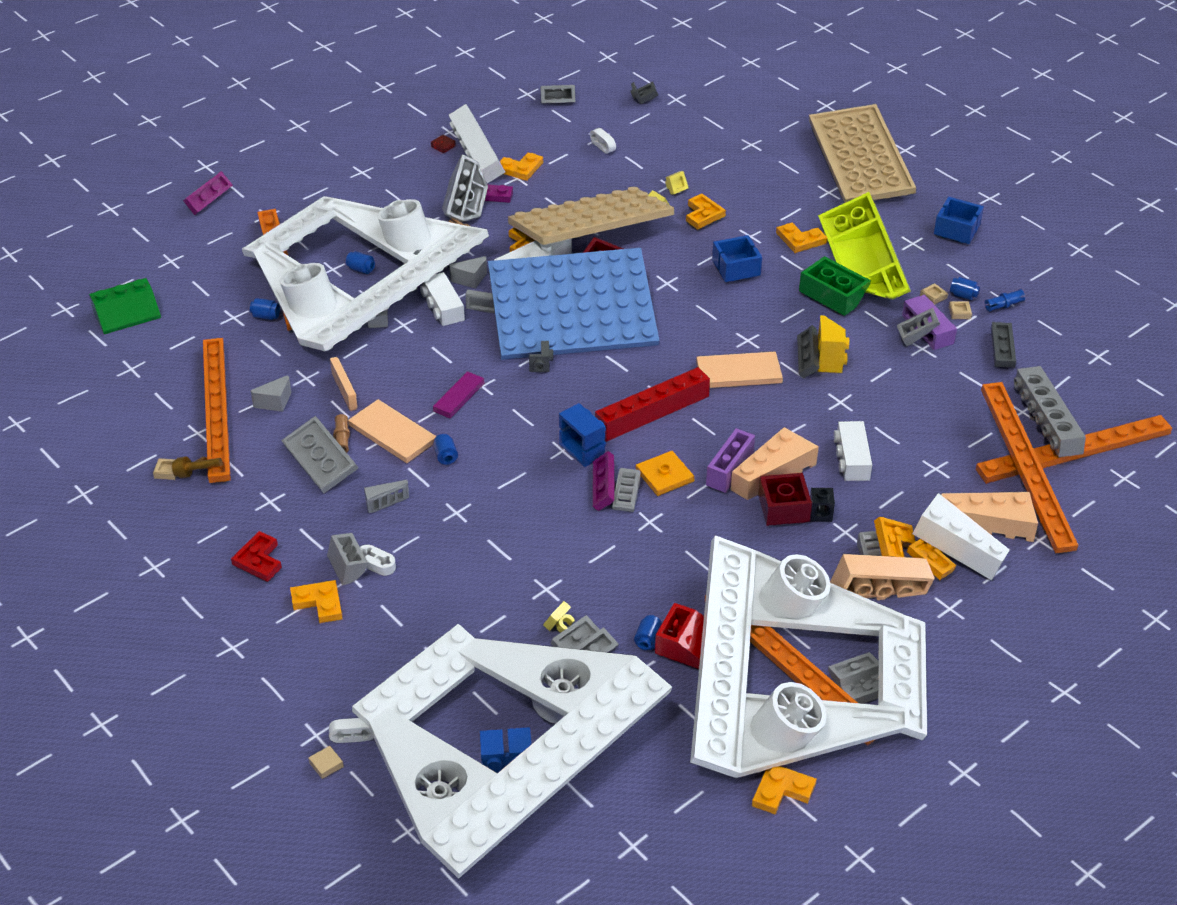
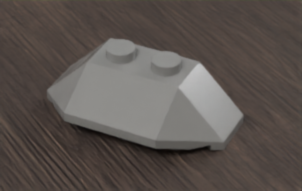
[442,154,488,223]

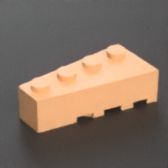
[731,427,819,500]
[941,492,1038,542]
[830,554,935,600]

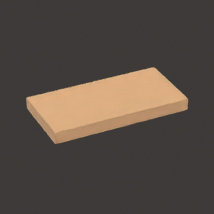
[696,352,783,388]
[348,399,436,463]

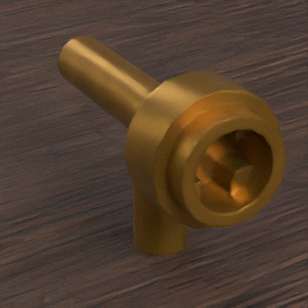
[172,456,223,478]

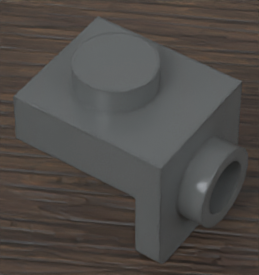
[630,81,658,104]
[529,341,553,372]

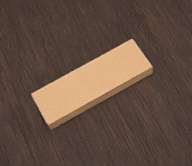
[330,357,357,411]

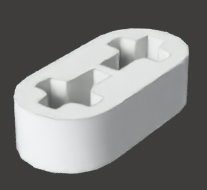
[590,128,616,154]
[360,545,396,576]
[329,718,374,743]

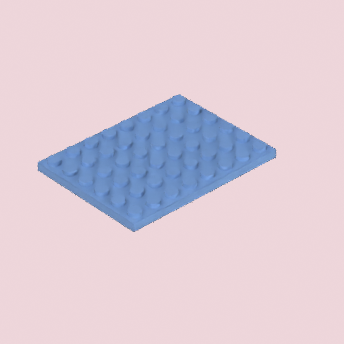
[488,248,659,360]

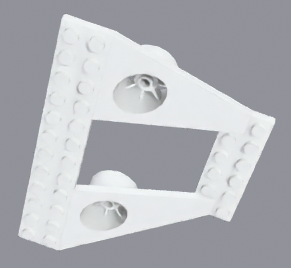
[242,196,489,351]
[690,536,927,778]
[352,624,672,879]

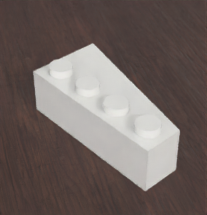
[494,238,572,260]
[912,493,1009,580]

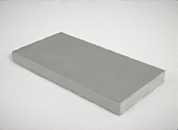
[281,416,358,494]

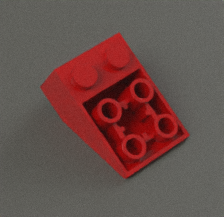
[655,603,704,669]

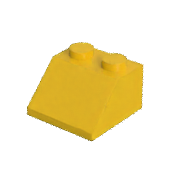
[818,315,849,373]

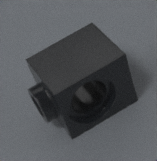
[810,488,835,522]

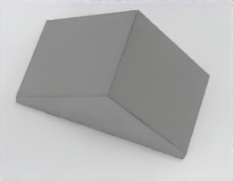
[449,256,487,288]
[250,375,292,412]

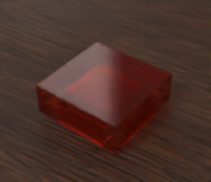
[431,135,456,153]

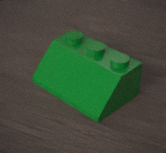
[799,256,871,316]
[89,278,161,334]

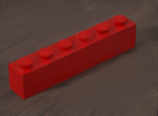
[595,367,710,442]

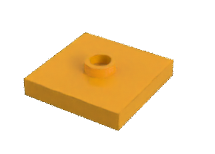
[636,451,695,496]

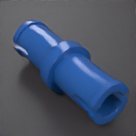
[984,289,1025,312]

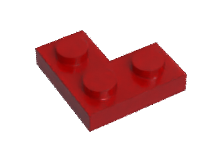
[231,531,282,582]

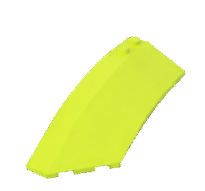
[818,192,911,300]

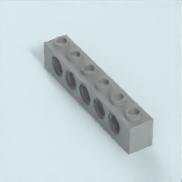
[1014,366,1086,457]

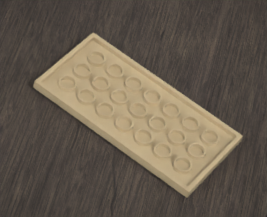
[809,104,916,203]
[508,187,674,245]

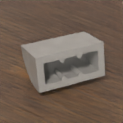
[540,85,575,103]
[327,533,368,586]

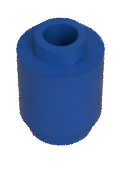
[346,251,375,274]
[950,277,980,301]
[250,298,280,320]
[433,434,458,465]
[634,615,662,650]

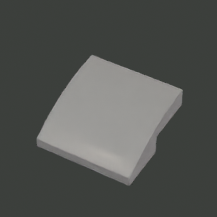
[550,615,619,653]
[828,652,879,704]

